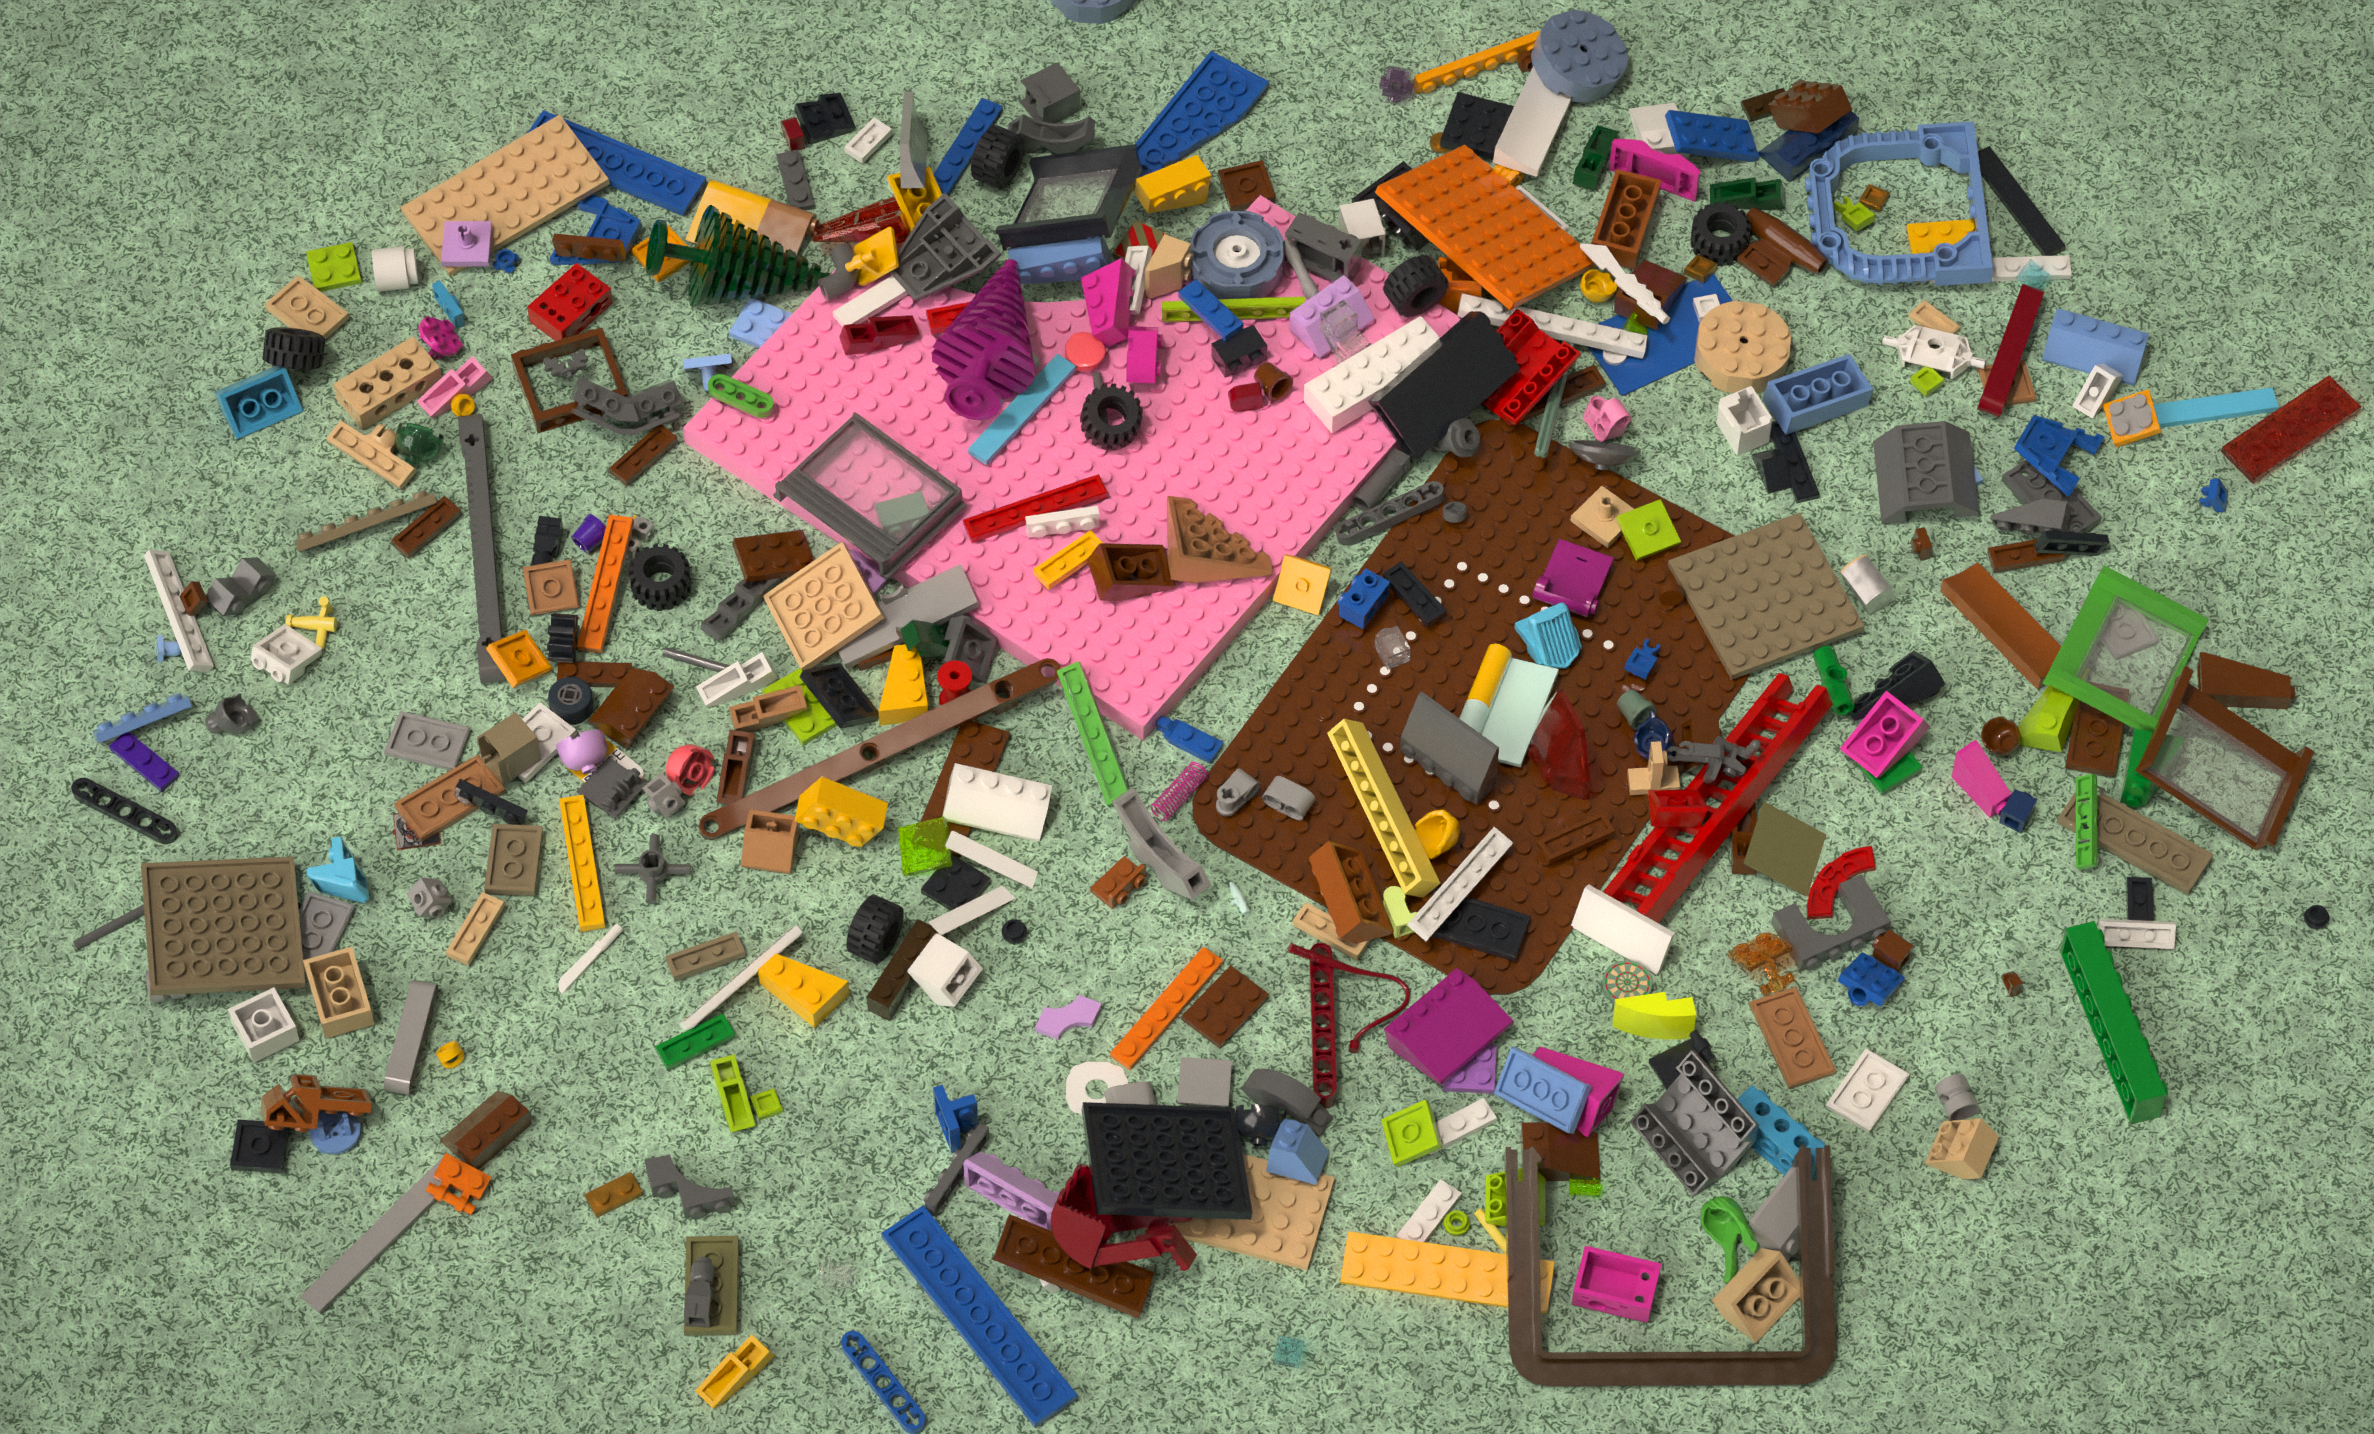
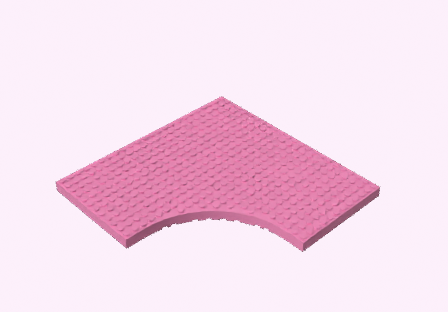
[683,195,1462,741]

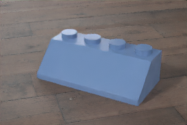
[2042,308,2150,386]

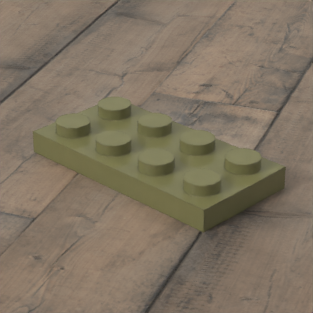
[684,1236,739,1336]

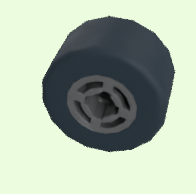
[548,677,594,725]

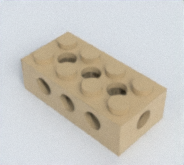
[333,336,442,431]

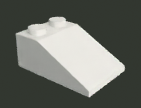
[1629,103,1690,160]

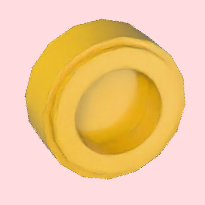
[436,1041,464,1069]

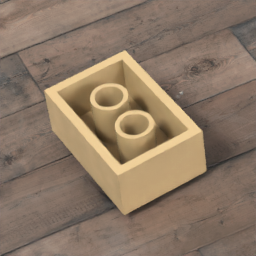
[303,947,375,1039]

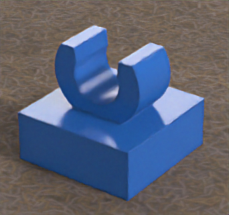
[2199,478,2228,512]

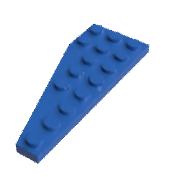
[1109,51,1269,189]

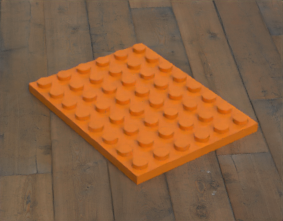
[1375,145,1596,310]

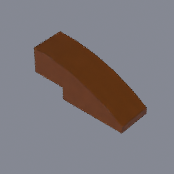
[716,730,757,804]
[1730,803,1757,875]

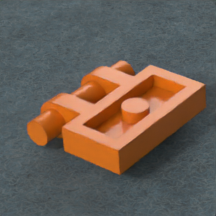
[425,1153,491,1215]

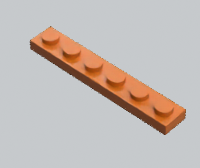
[577,514,634,653]
[1110,947,1223,1070]

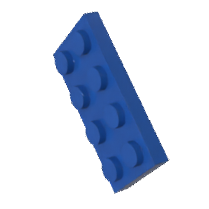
[1665,110,1759,162]

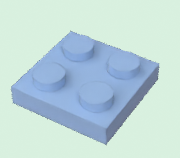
[729,298,792,348]

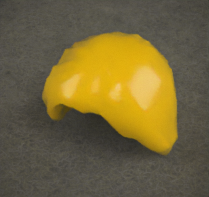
[1415,810,1460,859]

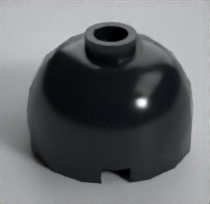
[1235,1104,1287,1146]

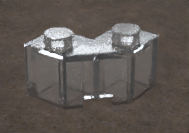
[1319,300,1372,364]

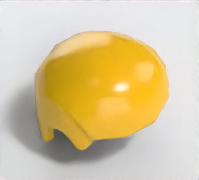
[1580,269,1618,303]

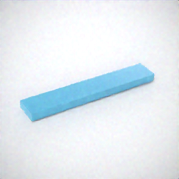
[968,354,1076,465]
[2154,387,2279,428]

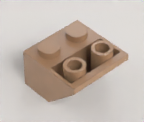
[741,809,800,874]

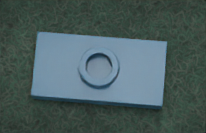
[432,280,465,329]

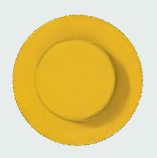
[451,394,475,417]

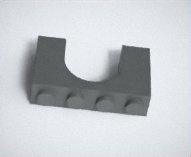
[1771,874,1891,972]

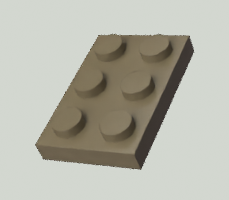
[484,824,543,896]

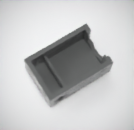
[1285,212,1362,282]

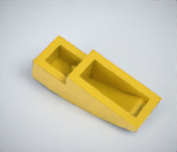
[695,1334,775,1409]

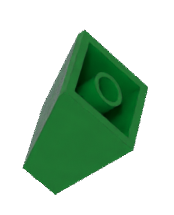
[2120,728,2184,808]

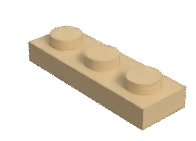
[446,892,505,966]
[1293,902,1370,960]

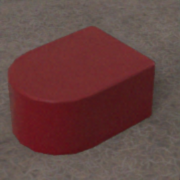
[780,117,805,151]
[1228,382,1263,412]

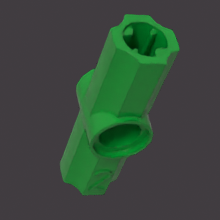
[1813,646,1855,716]

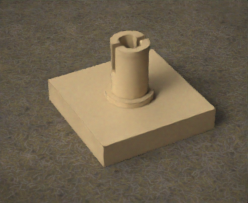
[1570,486,1634,548]

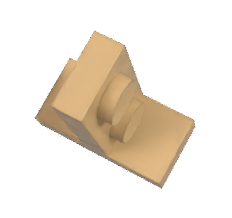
[1627,741,1680,795]

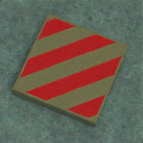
[1112,219,1175,261]

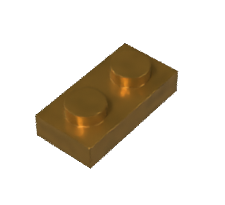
[584,1172,643,1218]

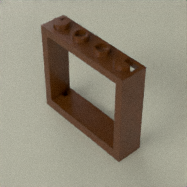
[511,328,628,433]

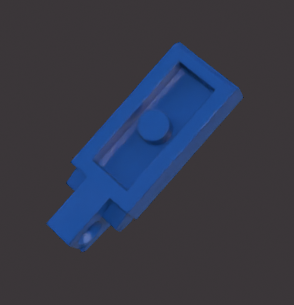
[1156,715,1223,764]

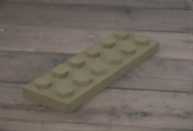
[2056,790,2214,895]

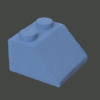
[1266,1119,1329,1185]

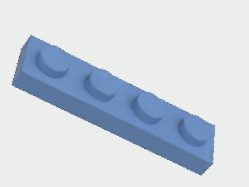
[93,693,192,743]

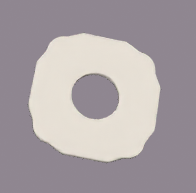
[1066,1062,1128,1115]

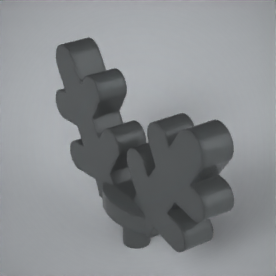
[543,349,588,379]

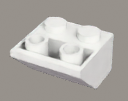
[907,934,983,1006]

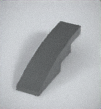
[700,578,784,642]

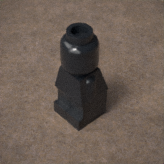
[530,516,564,566]

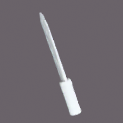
[559,924,623,994]

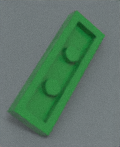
[655,1014,735,1071]

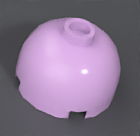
[556,730,607,774]

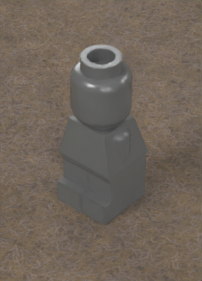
[684,1257,715,1328]

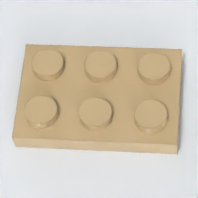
[265,275,350,340]

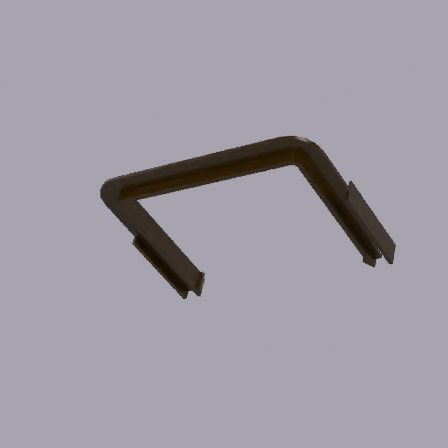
[1504,1145,1835,1387]

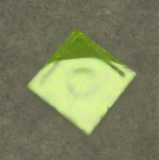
[898,816,952,876]

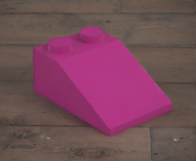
[1840,691,1931,779]

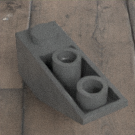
[1990,498,2071,535]

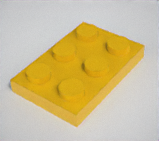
[1906,219,1976,254]

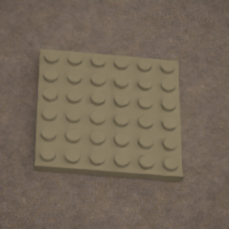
[1668,512,1865,680]
[141,856,305,996]

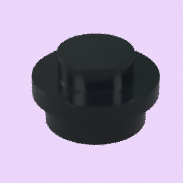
[2304,905,2330,929]
[1002,919,1027,944]

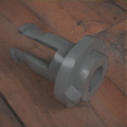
[1431,418,1480,458]

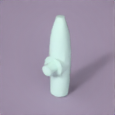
[1229,882,1251,915]

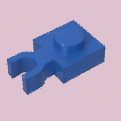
[1624,638,1661,680]

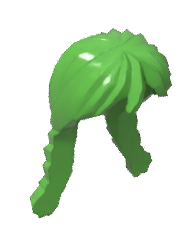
[1700,1196,1761,1284]

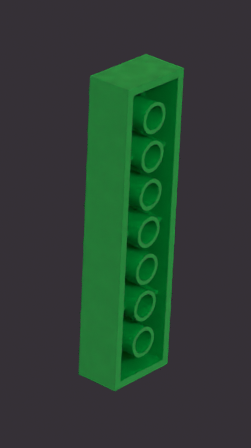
[2060,921,2168,1125]

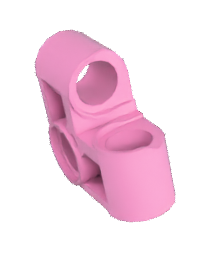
[1583,395,1632,442]

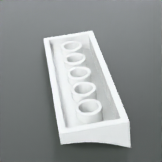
[1493,66,1573,177]

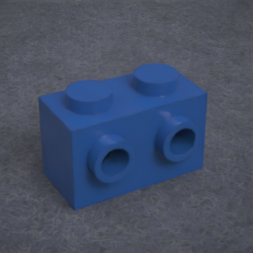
[1337,568,1390,629]

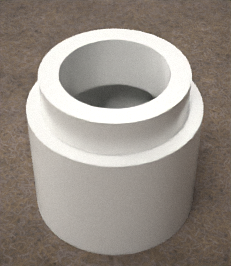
[372,246,418,292]

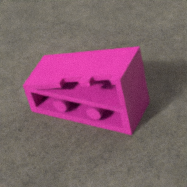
[1081,258,1136,348]

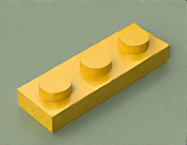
[1033,530,1103,590]

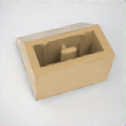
[1925,1118,1999,1180]

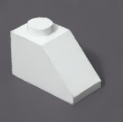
[2072,363,2124,419]

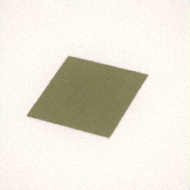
[1744,801,1826,896]

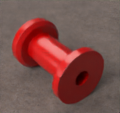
[937,660,972,706]

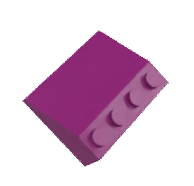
[1384,968,1514,1085]

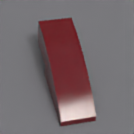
[839,315,919,355]

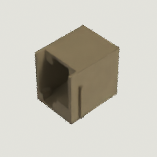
[477,712,542,785]

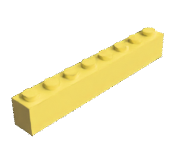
[1327,719,1440,898]

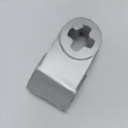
[1216,768,1260,816]

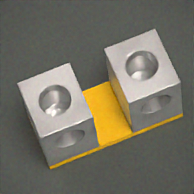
[626,515,654,559]

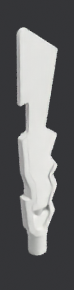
[1580,243,1670,324]

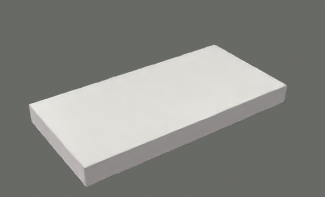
[1571,884,1675,975]

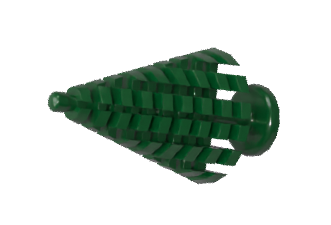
[646,205,831,307]

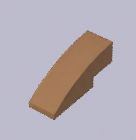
[729,685,807,732]

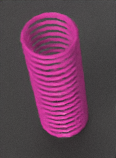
[1151,762,1208,821]

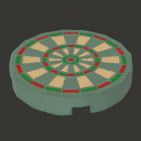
[1602,960,1653,1004]

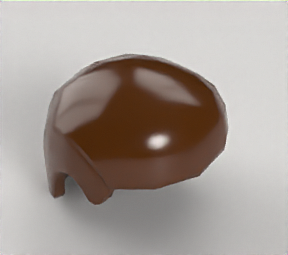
[1980,716,2022,756]

